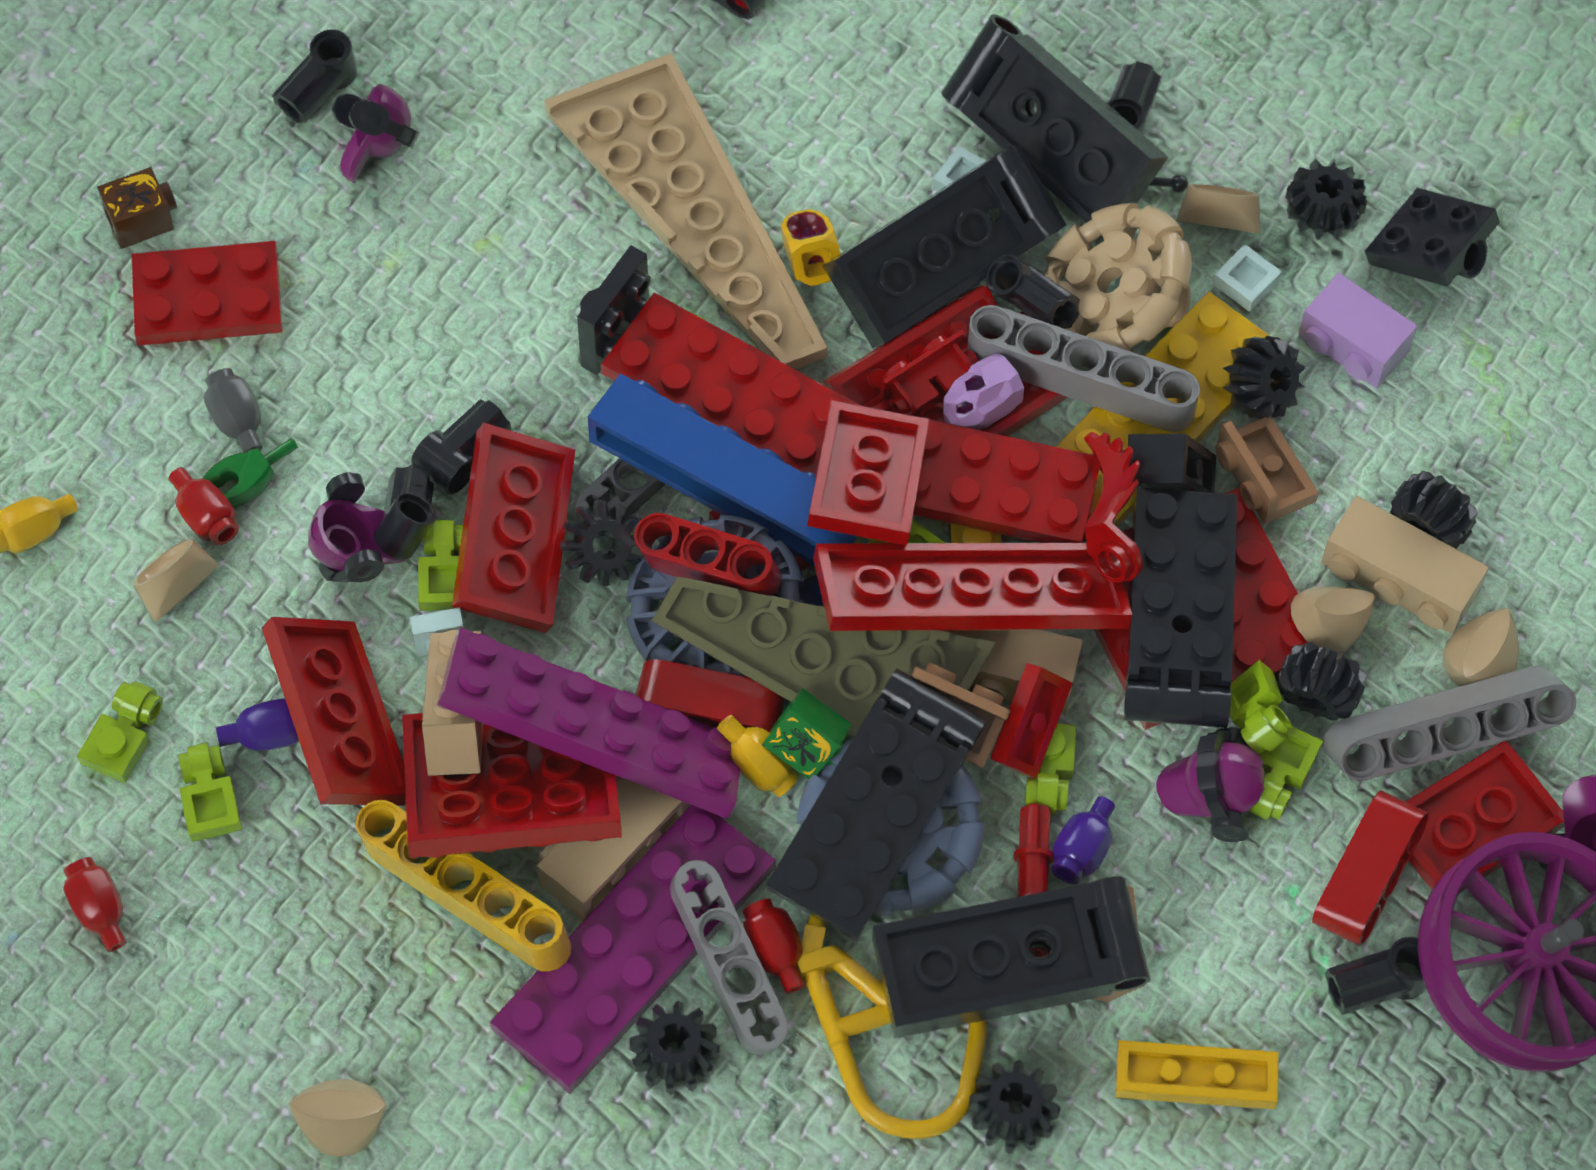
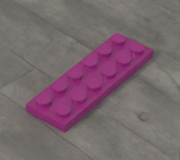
[437,627,741,819]
[490,805,776,1094]

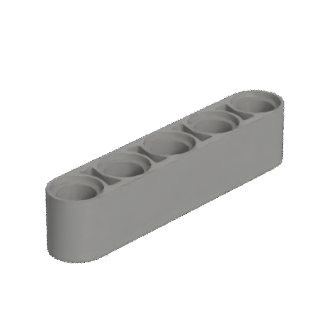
[967,305,1200,432]
[1323,666,1576,781]

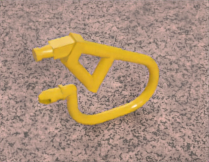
[797,915,987,1139]

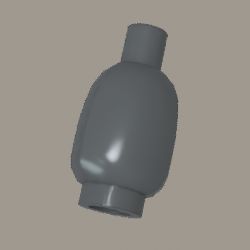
[204,368,263,452]

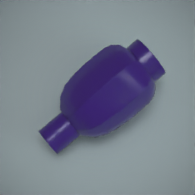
[216,698,299,751]
[1051,796,1115,885]

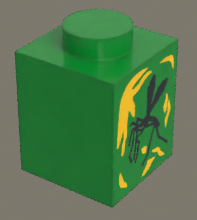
[762,688,852,779]

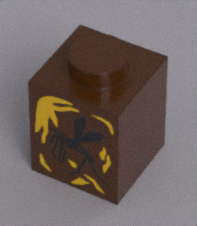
[97,167,177,249]

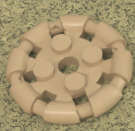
[1045,203,1192,352]

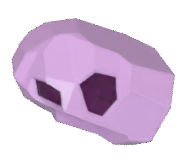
[943,352,1024,430]

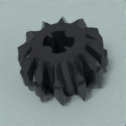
[1285,158,1367,241]
[1223,336,1306,419]
[1390,471,1478,549]
[559,500,642,586]
[1277,643,1367,721]
[629,1000,720,1095]
[968,1059,1060,1154]

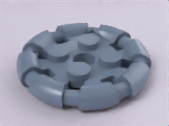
[626,515,805,678]
[797,739,985,917]

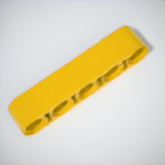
[355,800,571,971]

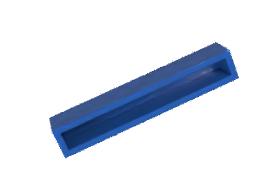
[587,373,871,566]

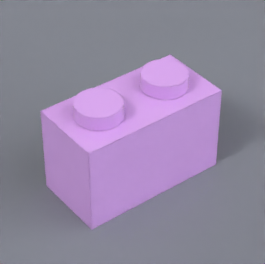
[1298,272,1418,389]

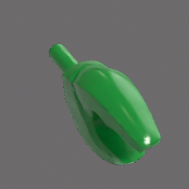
[202,438,298,507]

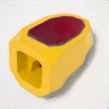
[781,209,840,286]

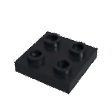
[1365,187,1500,287]
[577,245,651,375]

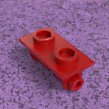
[879,329,979,415]

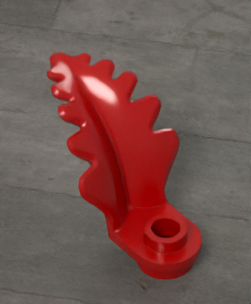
[1084,432,1143,583]

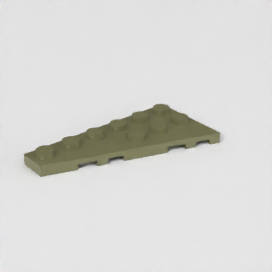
[652,576,996,738]

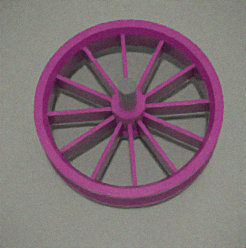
[1418,832,1596,1072]

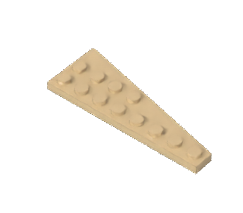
[544,53,828,370]

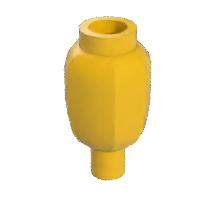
[0,494,78,554]
[717,715,799,797]

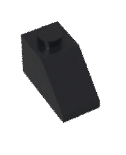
[1123,434,1217,493]

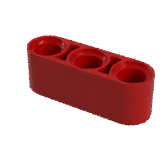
[634,513,782,596]
[635,659,786,732]
[1312,790,1429,946]

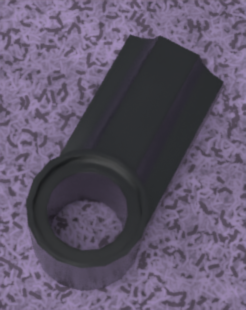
[272,29,357,123]
[1107,61,1162,133]
[986,254,1080,329]
[411,399,511,495]
[374,464,436,560]
[1325,937,1426,1015]

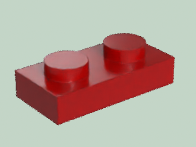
[990,663,1073,779]

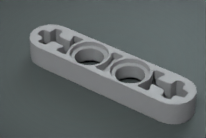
[670,860,788,1055]

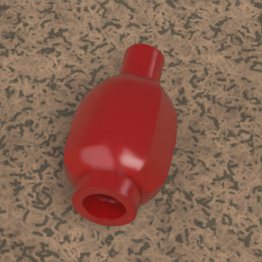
[168,467,239,546]
[63,857,127,952]
[742,898,805,994]

